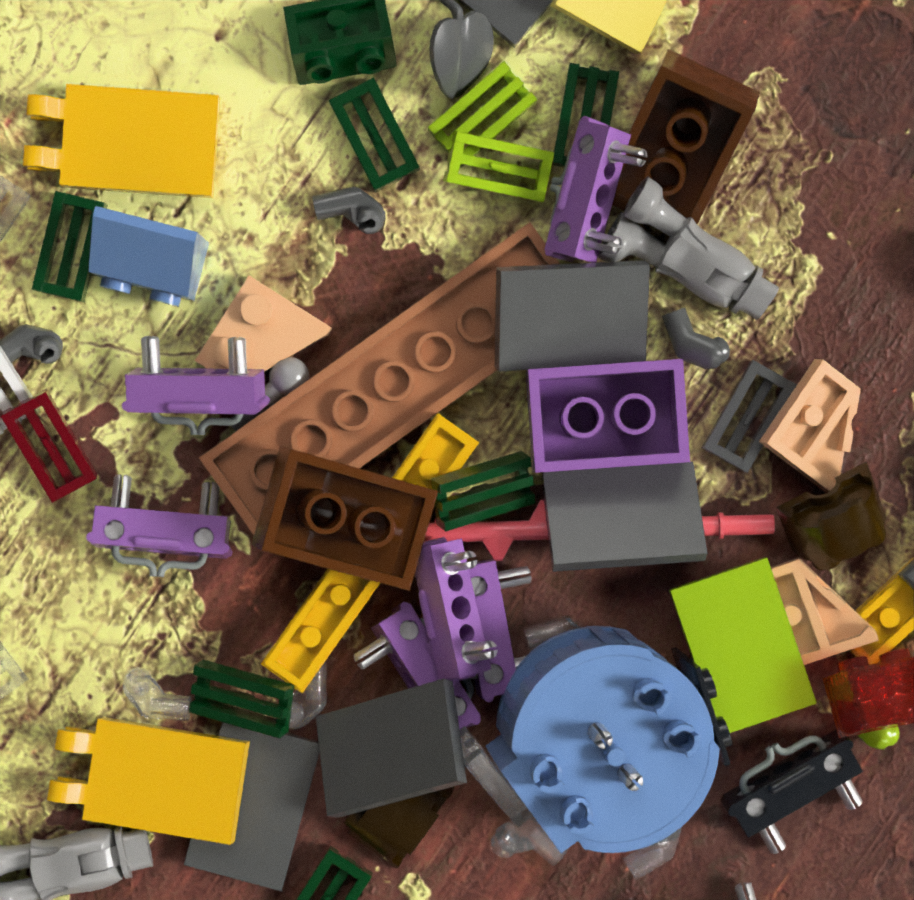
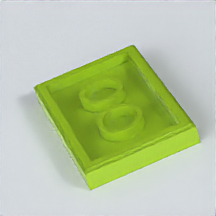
[669,557,817,733]

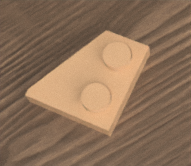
[195,276,332,372]
[759,359,861,493]
[771,557,879,665]

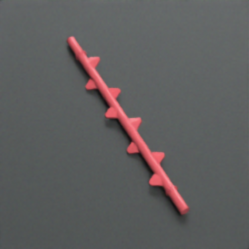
[424,500,775,561]

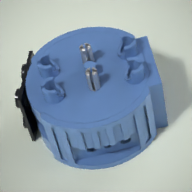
[486,626,732,853]

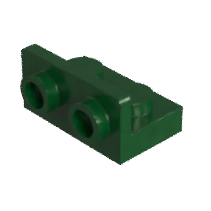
[283,0,397,85]

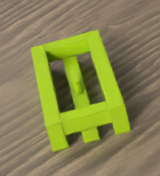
[428,61,537,168]
[443,131,555,202]

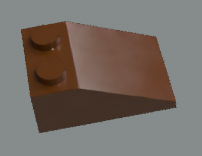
[612,49,760,224]
[251,446,438,591]

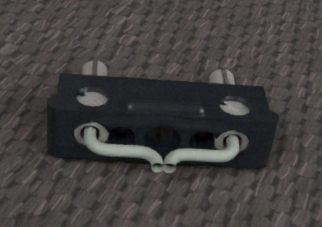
[720,730,863,854]

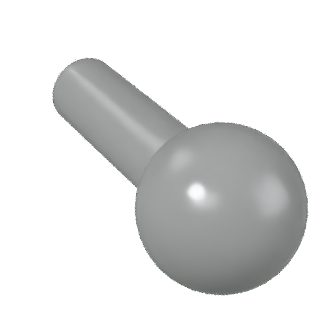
[230,357,309,431]

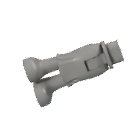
[598,176,779,320]
[0,826,153,900]

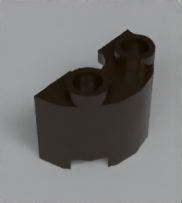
[776,462,887,570]
[343,786,454,868]

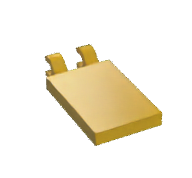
[23,84,220,198]
[47,717,250,845]

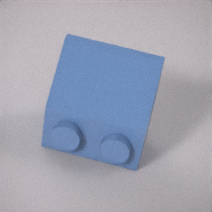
[89,206,209,307]

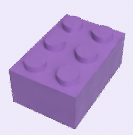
[526,359,690,473]

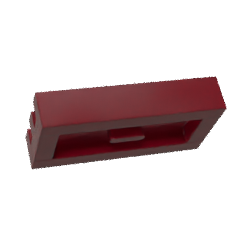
[0,388,97,503]

